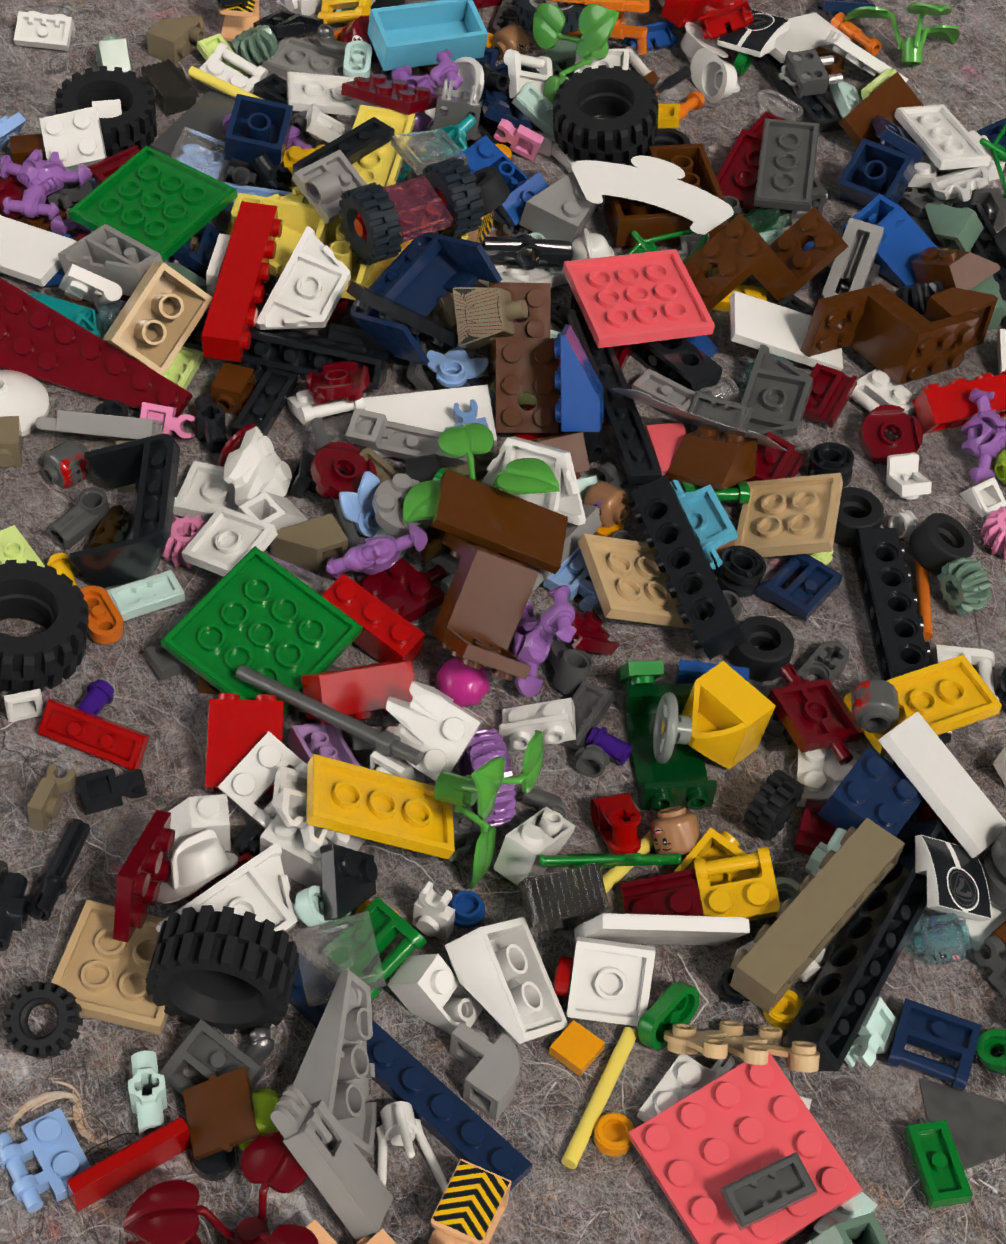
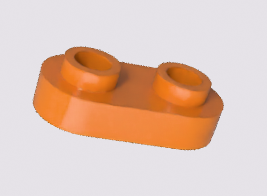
[80,586,124,645]

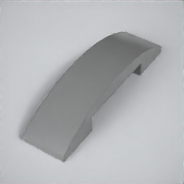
[345,408,468,466]

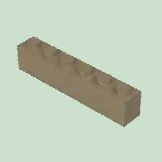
[730,818,905,1014]

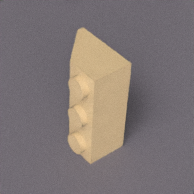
[103,262,213,376]

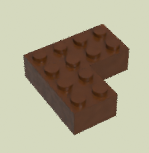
[603,143,729,247]

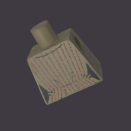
[453,287,528,350]

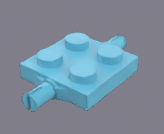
[661,480,738,569]

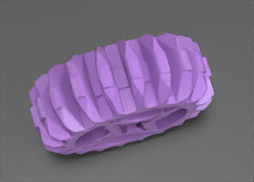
[458,728,516,827]

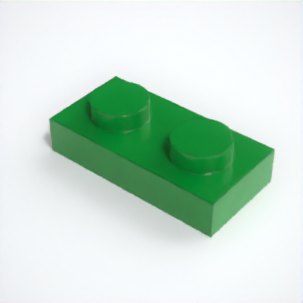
[616,660,664,685]
[904,1120,973,1209]

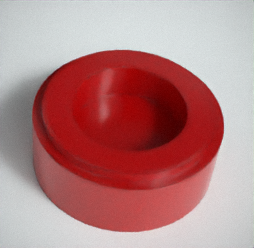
[554,956,574,997]

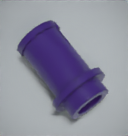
[77,679,114,715]
[585,726,634,766]

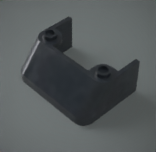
[69,433,180,588]

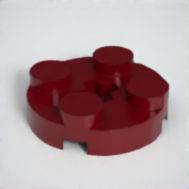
[306,361,370,404]
[859,405,923,466]
[310,441,377,500]

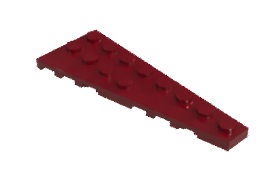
[0,278,193,418]

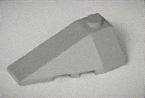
[292,969,377,1157]

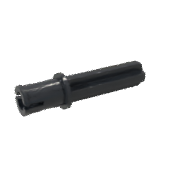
[26,819,90,921]

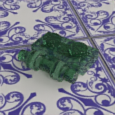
[729,208,792,233]

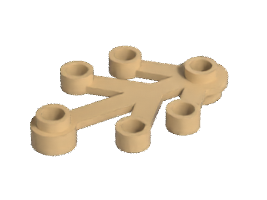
[664,1020,820,1073]

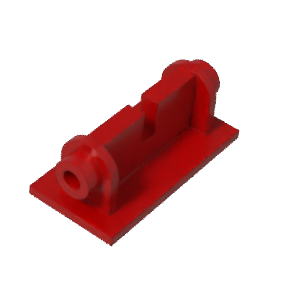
[698,0,754,40]

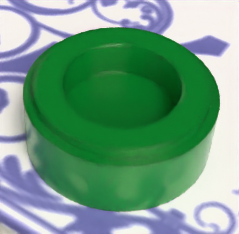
[732,52,753,76]

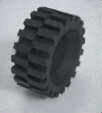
[55,66,157,158]
[145,905,299,1035]

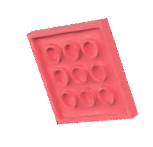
[563,249,715,348]
[628,1052,862,1244]

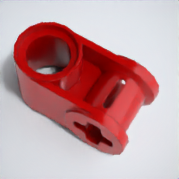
[590,792,641,854]

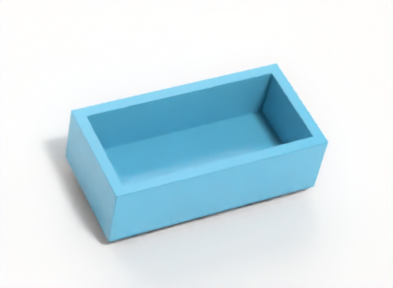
[367,0,488,71]

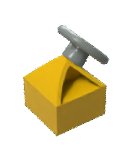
[653,661,776,770]

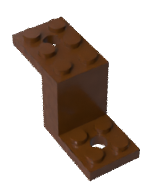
[683,207,849,312]
[488,282,559,434]
[800,284,979,385]
[431,532,539,681]

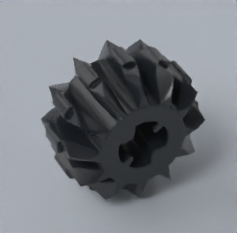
[896,280,944,315]

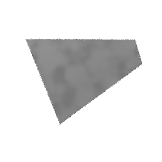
[919,1078,1006,1170]

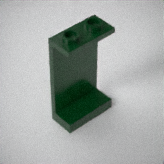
[623,683,717,811]

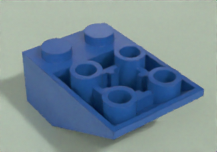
[456,135,528,224]
[842,194,938,287]
[555,325,604,432]

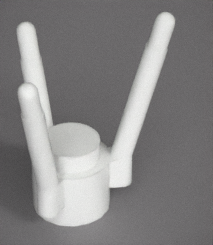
[376,1101,448,1194]

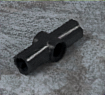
[482,234,572,270]

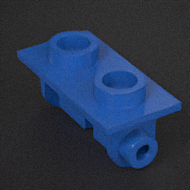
[622,20,678,51]

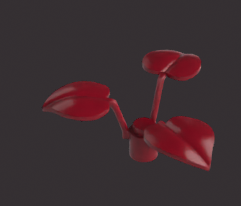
[123,1131,319,1244]

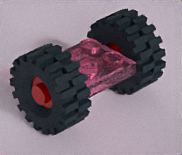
[339,157,484,265]

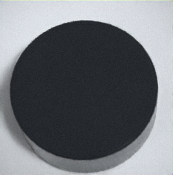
[96,400,129,417]
[192,1147,235,1181]

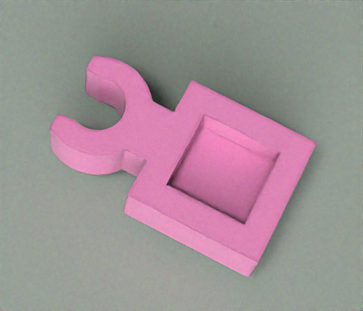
[493,119,545,161]
[140,402,196,439]

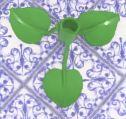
[844,2,960,66]
[533,3,619,104]
[403,422,560,525]
[434,730,543,890]

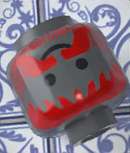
[42,441,91,489]
[851,678,899,733]

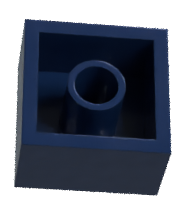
[224,94,293,166]
[837,138,915,209]
[817,747,924,837]

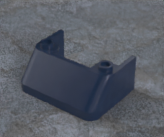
[350,232,503,366]

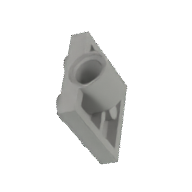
[292,150,367,224]

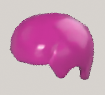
[436,657,490,707]

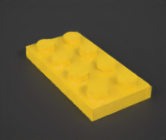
[843,654,1002,755]
[307,754,455,860]

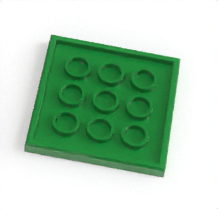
[68,145,237,262]
[161,546,363,715]

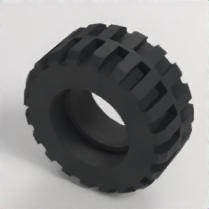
[553,65,658,165]
[0,560,89,694]

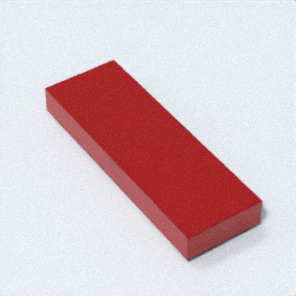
[37,699,150,770]
[67,1117,191,1212]

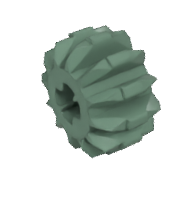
[231,25,279,64]
[937,557,993,615]

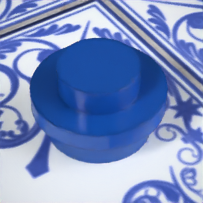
[448,891,486,928]

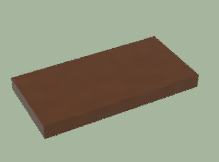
[838,72,924,147]
[432,469,568,574]

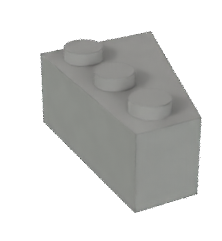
[519,171,604,243]
[58,224,163,296]

